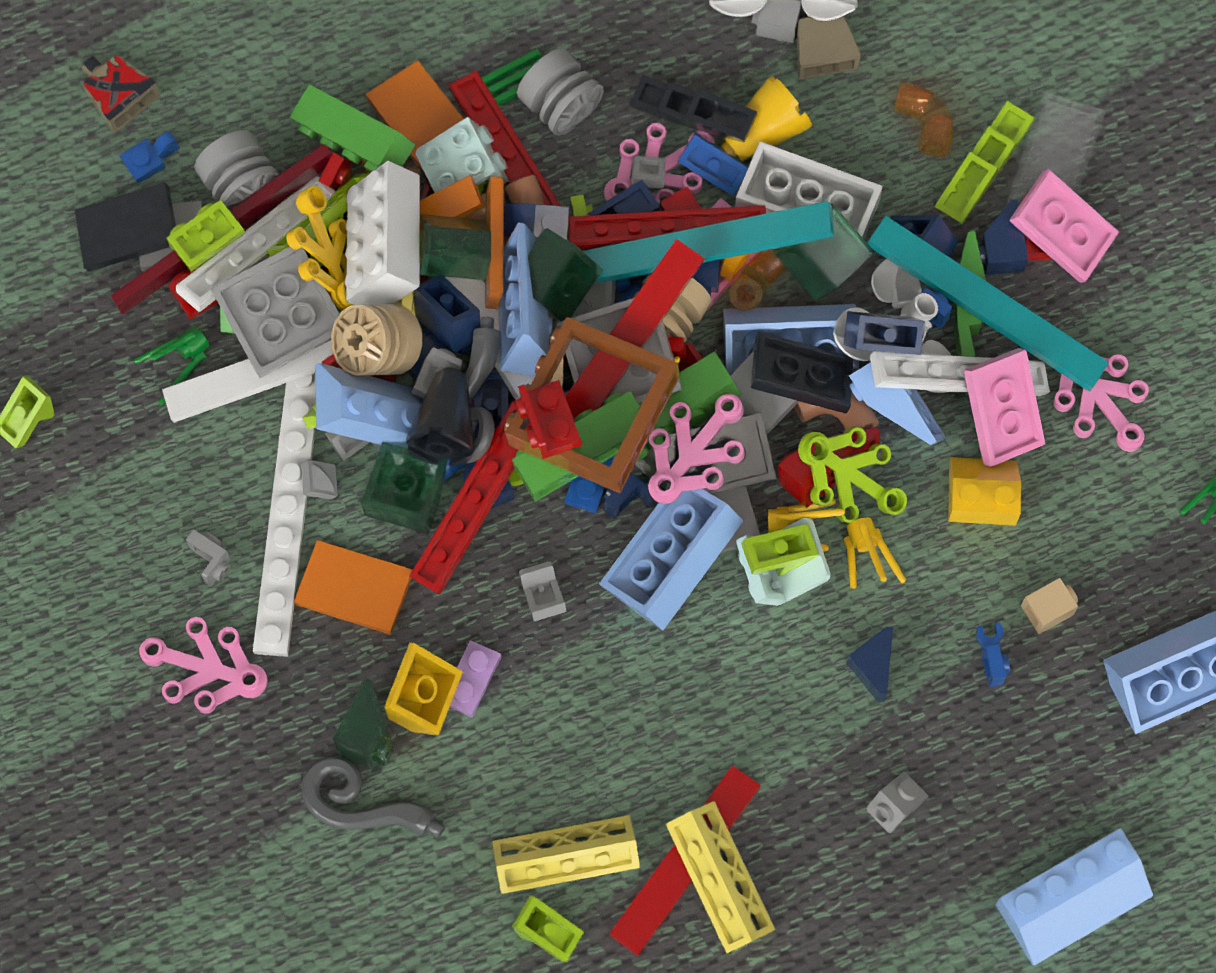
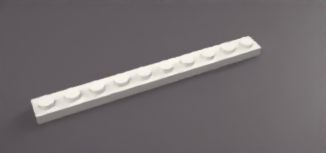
[253,373,316,657]

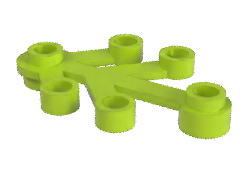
[798,426,907,523]

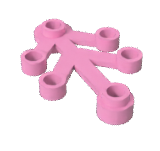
[604,123,714,210]
[1053,354,1149,452]
[648,394,745,504]
[139,617,268,714]

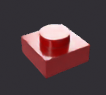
[318,152,353,189]

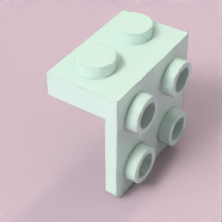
[416,117,509,193]
[736,518,831,606]

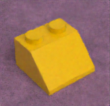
[948,457,1021,526]
[384,643,463,735]

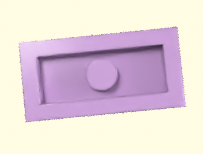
[450,641,502,718]

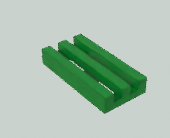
[482,49,541,107]

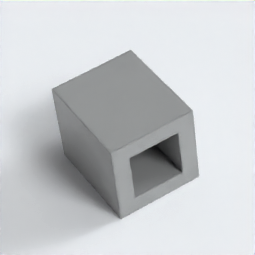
[752,0,801,43]

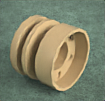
[633,273,712,343]
[331,305,422,376]

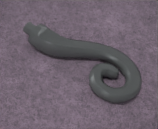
[465,317,500,463]
[301,756,445,838]

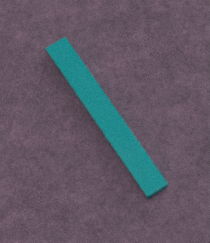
[574,201,834,287]
[866,216,1109,392]

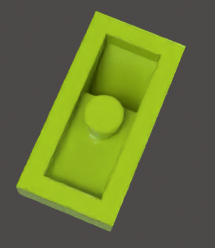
[0,375,55,448]
[741,523,819,576]
[512,895,584,963]

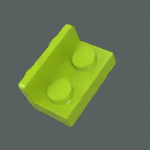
[167,200,245,272]

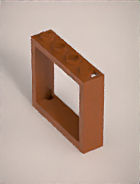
[504,317,680,493]

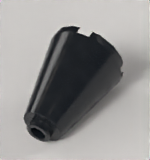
[406,367,474,466]

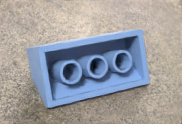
[498,222,552,376]
[723,304,859,375]
[315,363,423,451]
[599,489,743,630]
[1104,611,1216,734]
[996,828,1153,966]

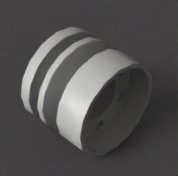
[517,48,604,136]
[194,130,280,210]

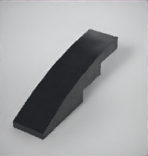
[630,75,758,143]

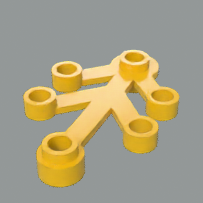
[286,185,353,311]

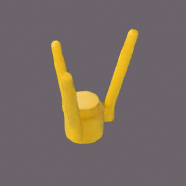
[768,499,845,551]
[843,517,906,589]

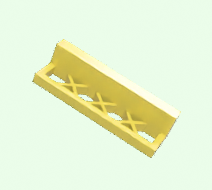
[666,802,775,953]
[492,815,640,894]

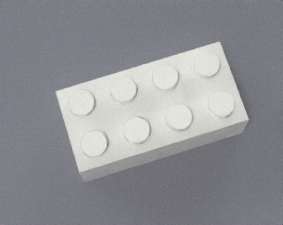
[735,142,883,258]
[345,161,420,305]

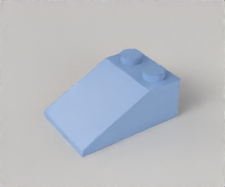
[849,362,946,445]

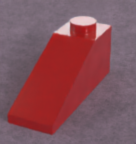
[778,427,880,508]

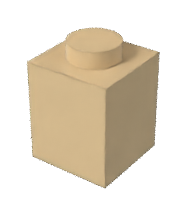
[1021,578,1078,634]

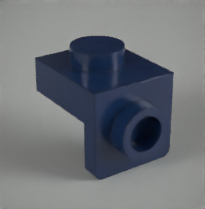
[604,473,656,519]

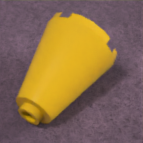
[721,75,812,162]

